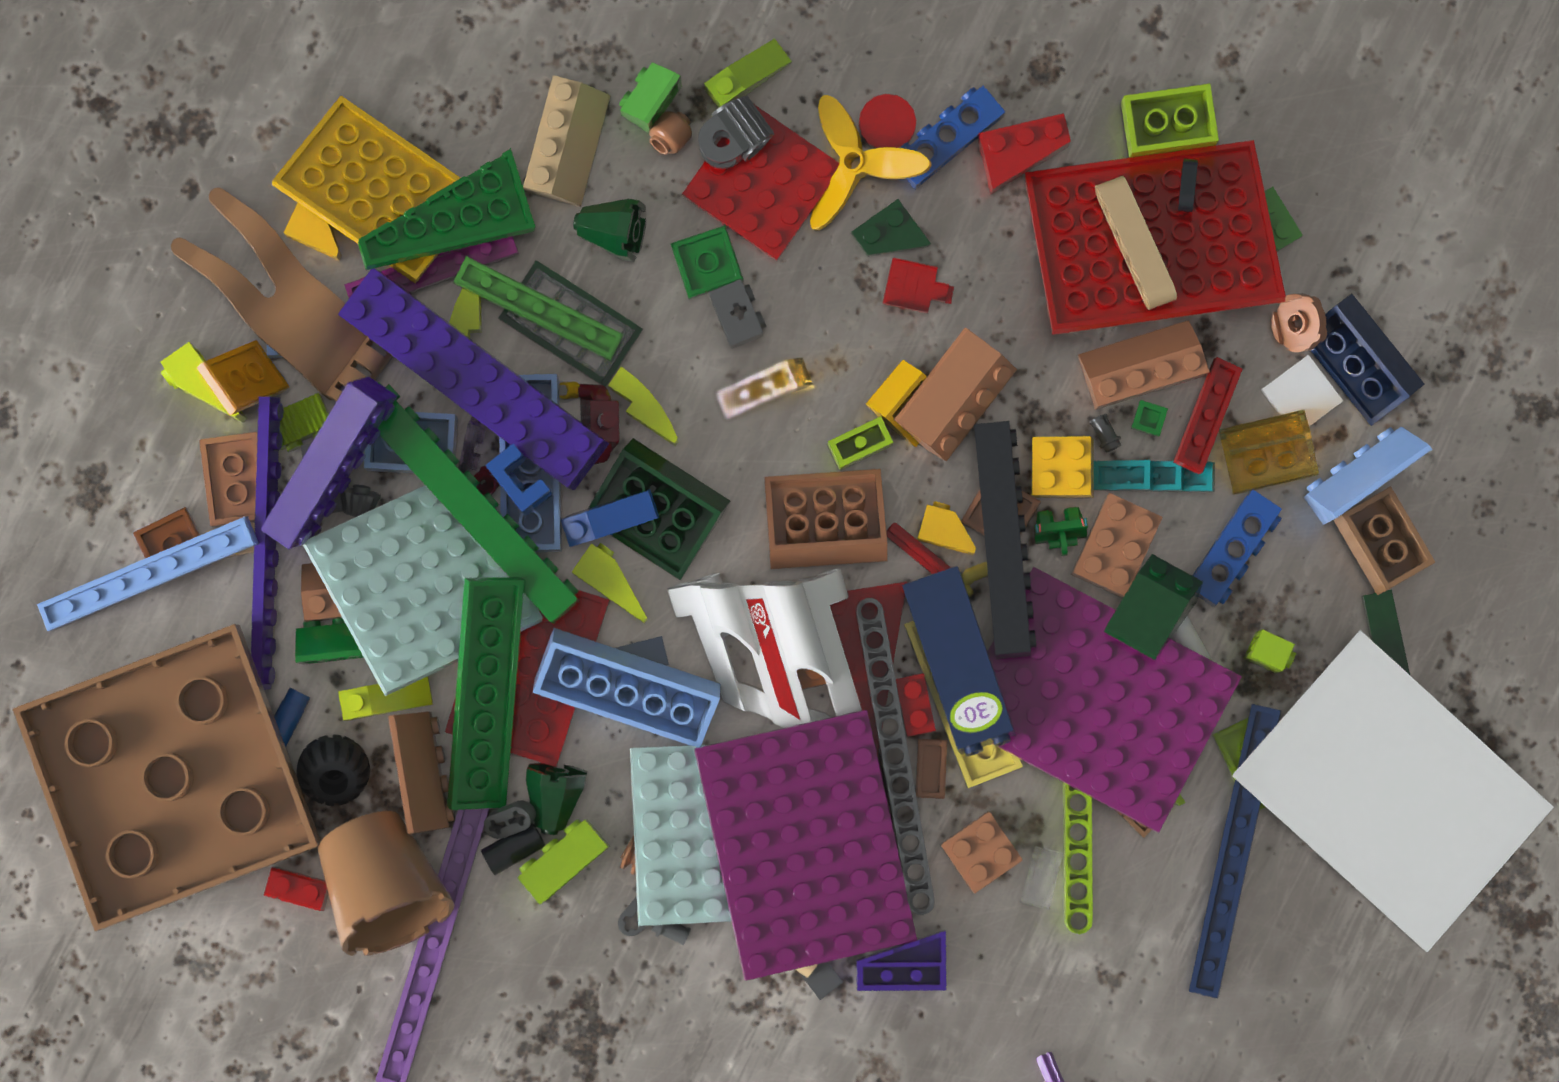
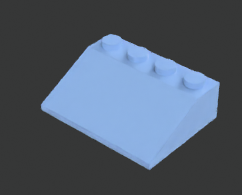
[1303,427,1432,525]

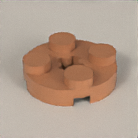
[1271,293,1327,352]

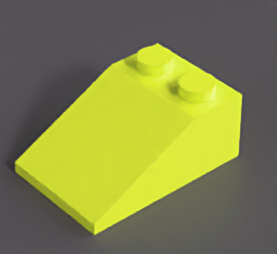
[160,342,247,423]

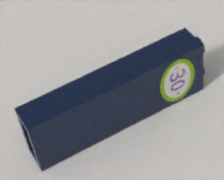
[902,566,1016,756]

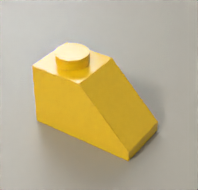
[284,203,342,261]
[917,501,976,555]

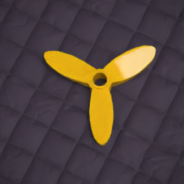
[810,95,932,230]

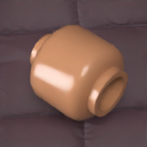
[649,111,692,155]

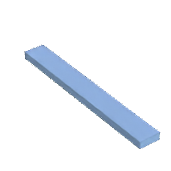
[37,516,259,631]

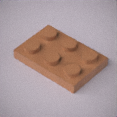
[199,432,258,527]

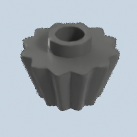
[341,484,381,517]

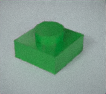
[1131,400,1168,437]

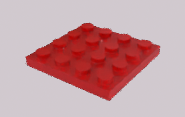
[682,104,840,261]

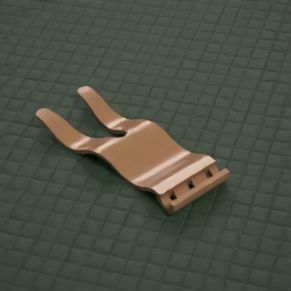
[171,188,393,402]

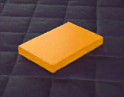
[197,340,289,416]

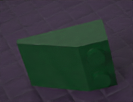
[1104,554,1203,660]

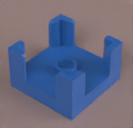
[485,443,553,516]

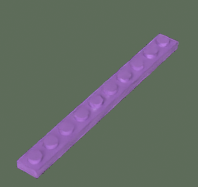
[375,808,490,1082]

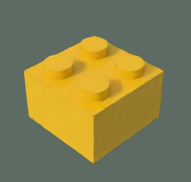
[1032,436,1094,498]

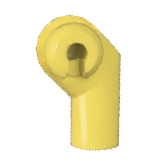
[961,561,988,597]

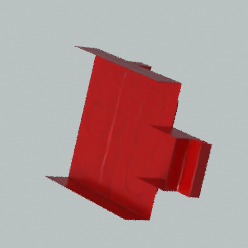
[883,258,954,314]

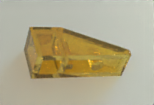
[716,357,813,419]

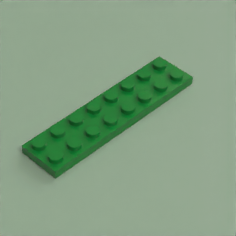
[447,577,524,810]

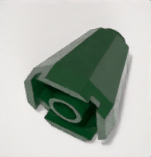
[573,199,646,262]
[526,763,587,835]

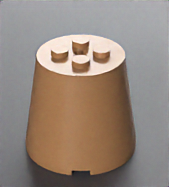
[318,811,454,956]

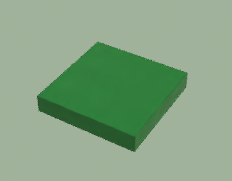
[670,225,744,299]

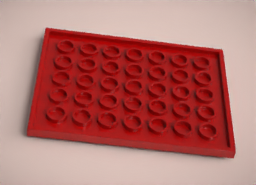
[1025,140,1286,335]

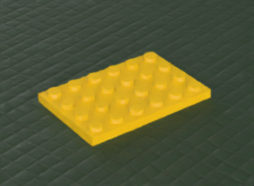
[272,96,461,284]

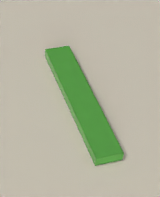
[453,256,624,361]

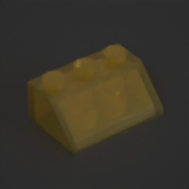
[1219,410,1319,495]

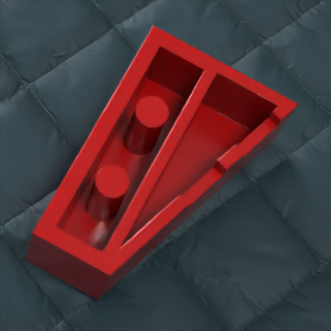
[977,113,1071,195]

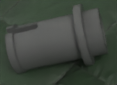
[1090,414,1121,453]
[651,924,691,945]

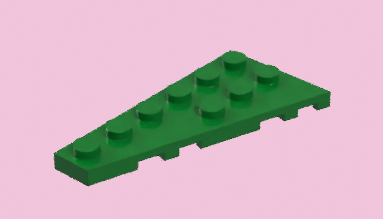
[358,148,535,270]

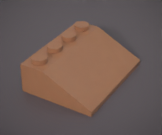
[764,469,887,569]
[388,711,455,834]

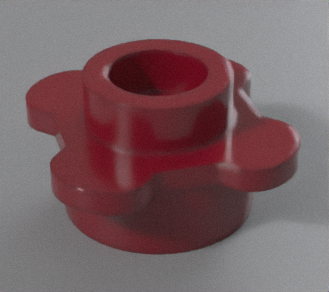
[474,466,500,495]

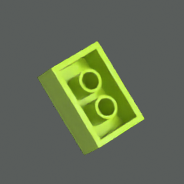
[1121,84,1219,158]
[517,819,610,905]

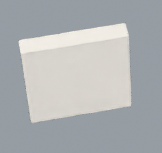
[1261,355,1343,436]

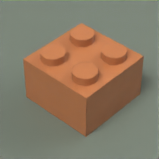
[940,811,1023,894]

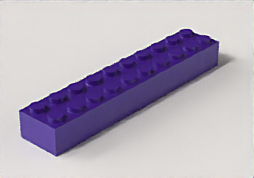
[338,268,609,491]

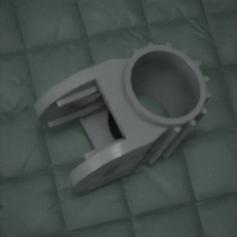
[698,96,774,169]

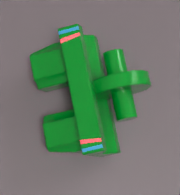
[1034,507,1088,556]

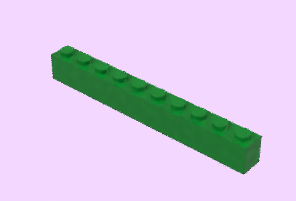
[378,382,580,624]

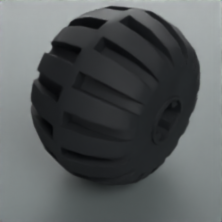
[296,734,370,806]

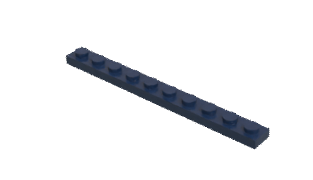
[1189,704,1281,998]

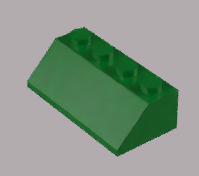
[295,618,364,665]

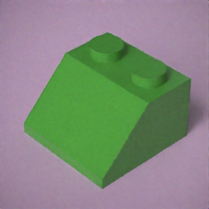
[619,62,682,133]

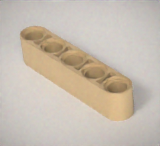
[1095,176,1177,310]

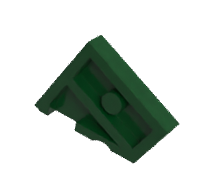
[851,199,931,257]

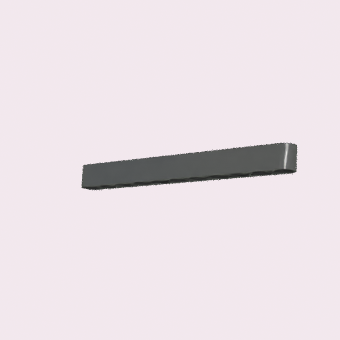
[856,598,935,915]

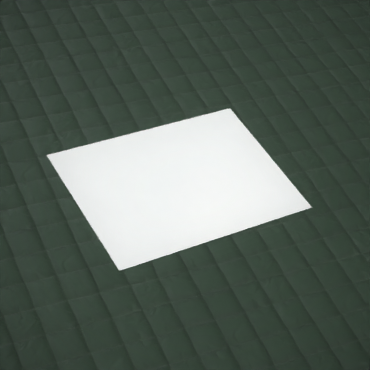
[1232,630,1554,952]

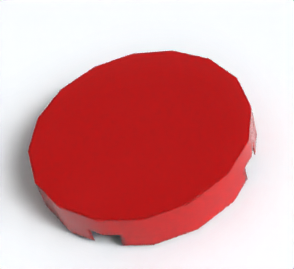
[859,94,917,149]

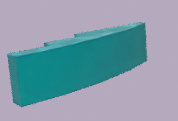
[1094,460,1215,492]

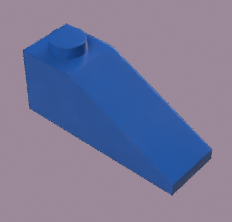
[560,490,659,547]

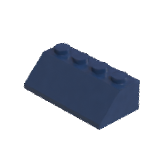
[1310,293,1425,426]

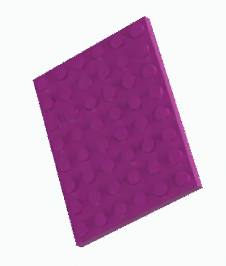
[988,567,1242,833]
[694,710,917,981]

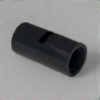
[481,823,546,875]

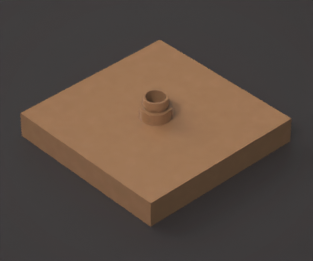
[13,624,321,931]

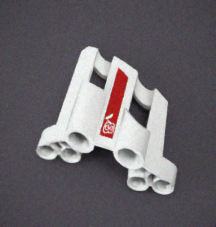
[667,568,862,728]

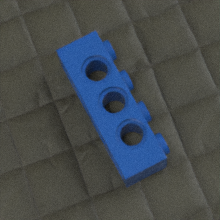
[899,85,1005,190]
[1192,489,1282,607]

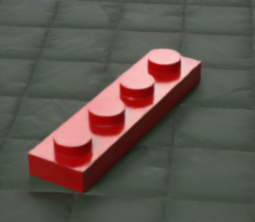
[1173,357,1243,474]

